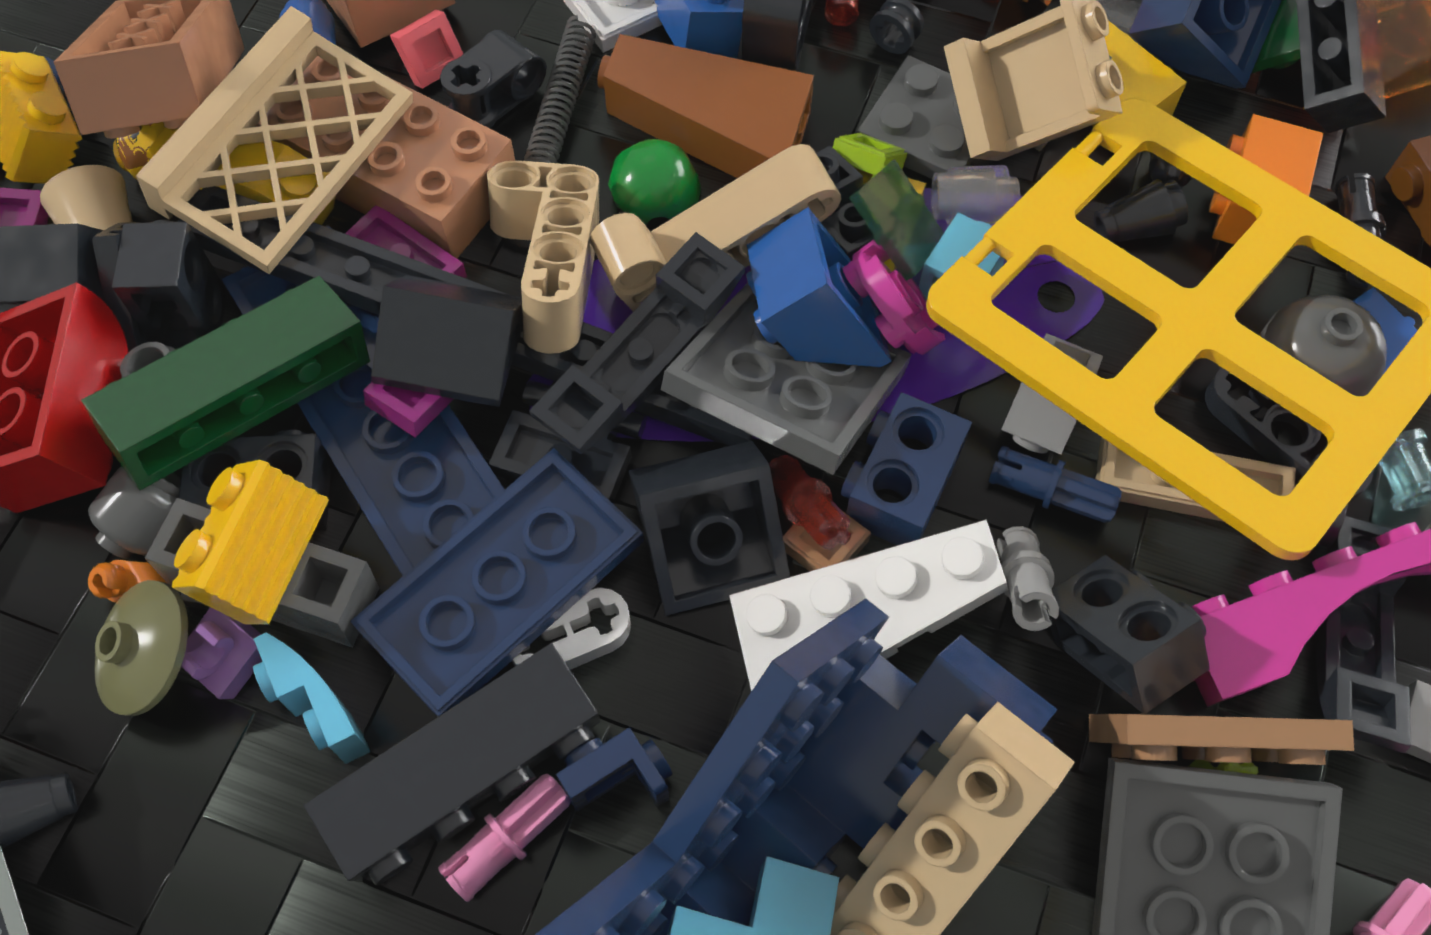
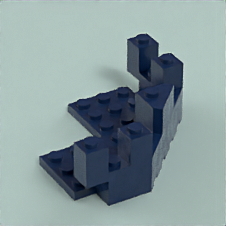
[535,598,1057,935]

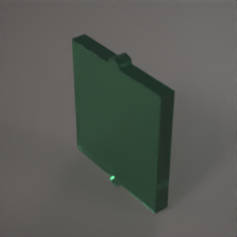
[849,159,944,281]

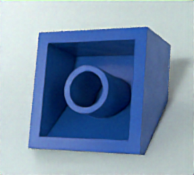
[746,207,892,367]

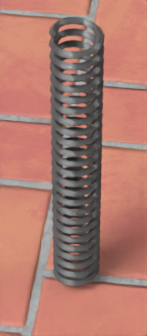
[524,15,596,163]

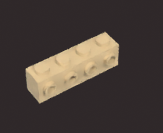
[830,701,1075,935]

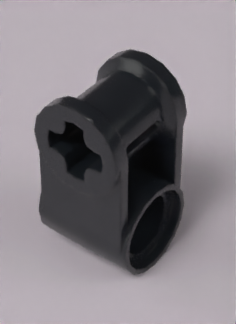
[440,30,547,128]

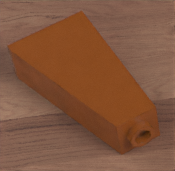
[598,34,814,178]

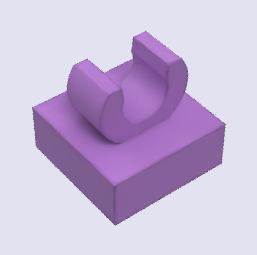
[181,607,262,699]

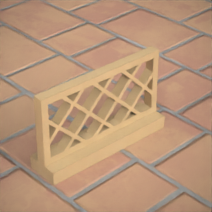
[136,6,413,274]

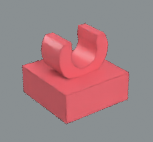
[390,9,464,89]

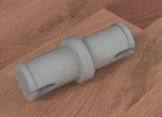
[997,526,1059,631]

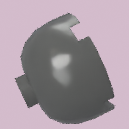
[1259,294,1387,396]

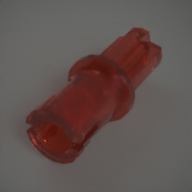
[769,455,851,550]

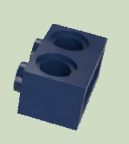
[840,392,972,546]

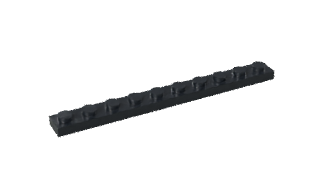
[177,186,752,446]

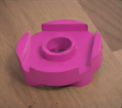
[843,240,945,355]

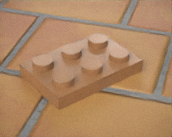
[1089,714,1354,765]

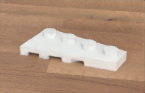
[729,520,1008,691]

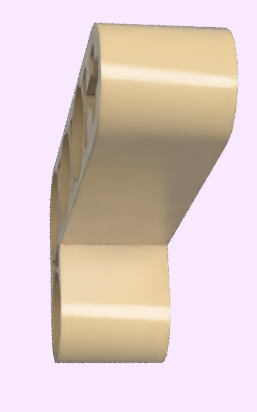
[590,144,841,312]
[487,161,599,354]

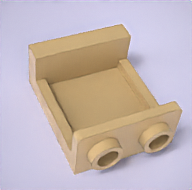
[944,0,1124,161]

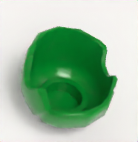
[608,139,701,225]

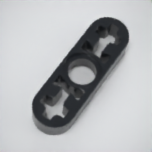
[1205,367,1373,505]

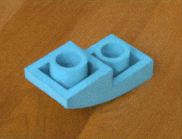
[253,633,371,764]

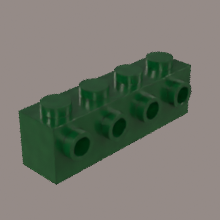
[81,275,370,491]

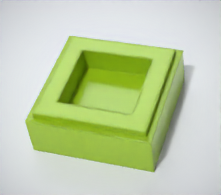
[833,133,907,177]

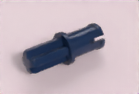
[989,445,1122,523]

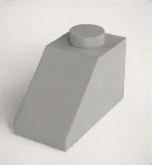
[1001,333,1103,454]

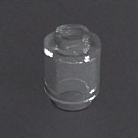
[931,165,1020,225]

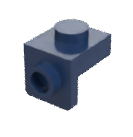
[556,727,673,812]

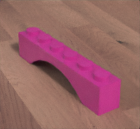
[1191,522,1431,707]

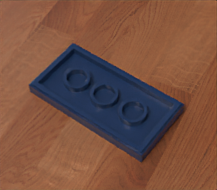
[350,448,644,717]

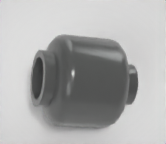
[88,466,181,559]

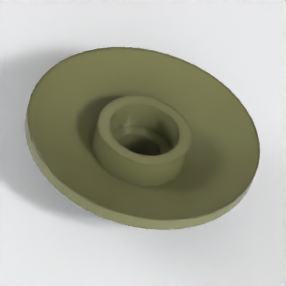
[94,580,188,716]

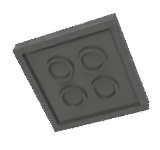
[661,282,912,475]
[1092,758,1343,935]

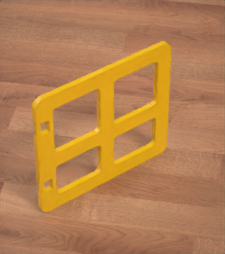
[926,98,1431,560]

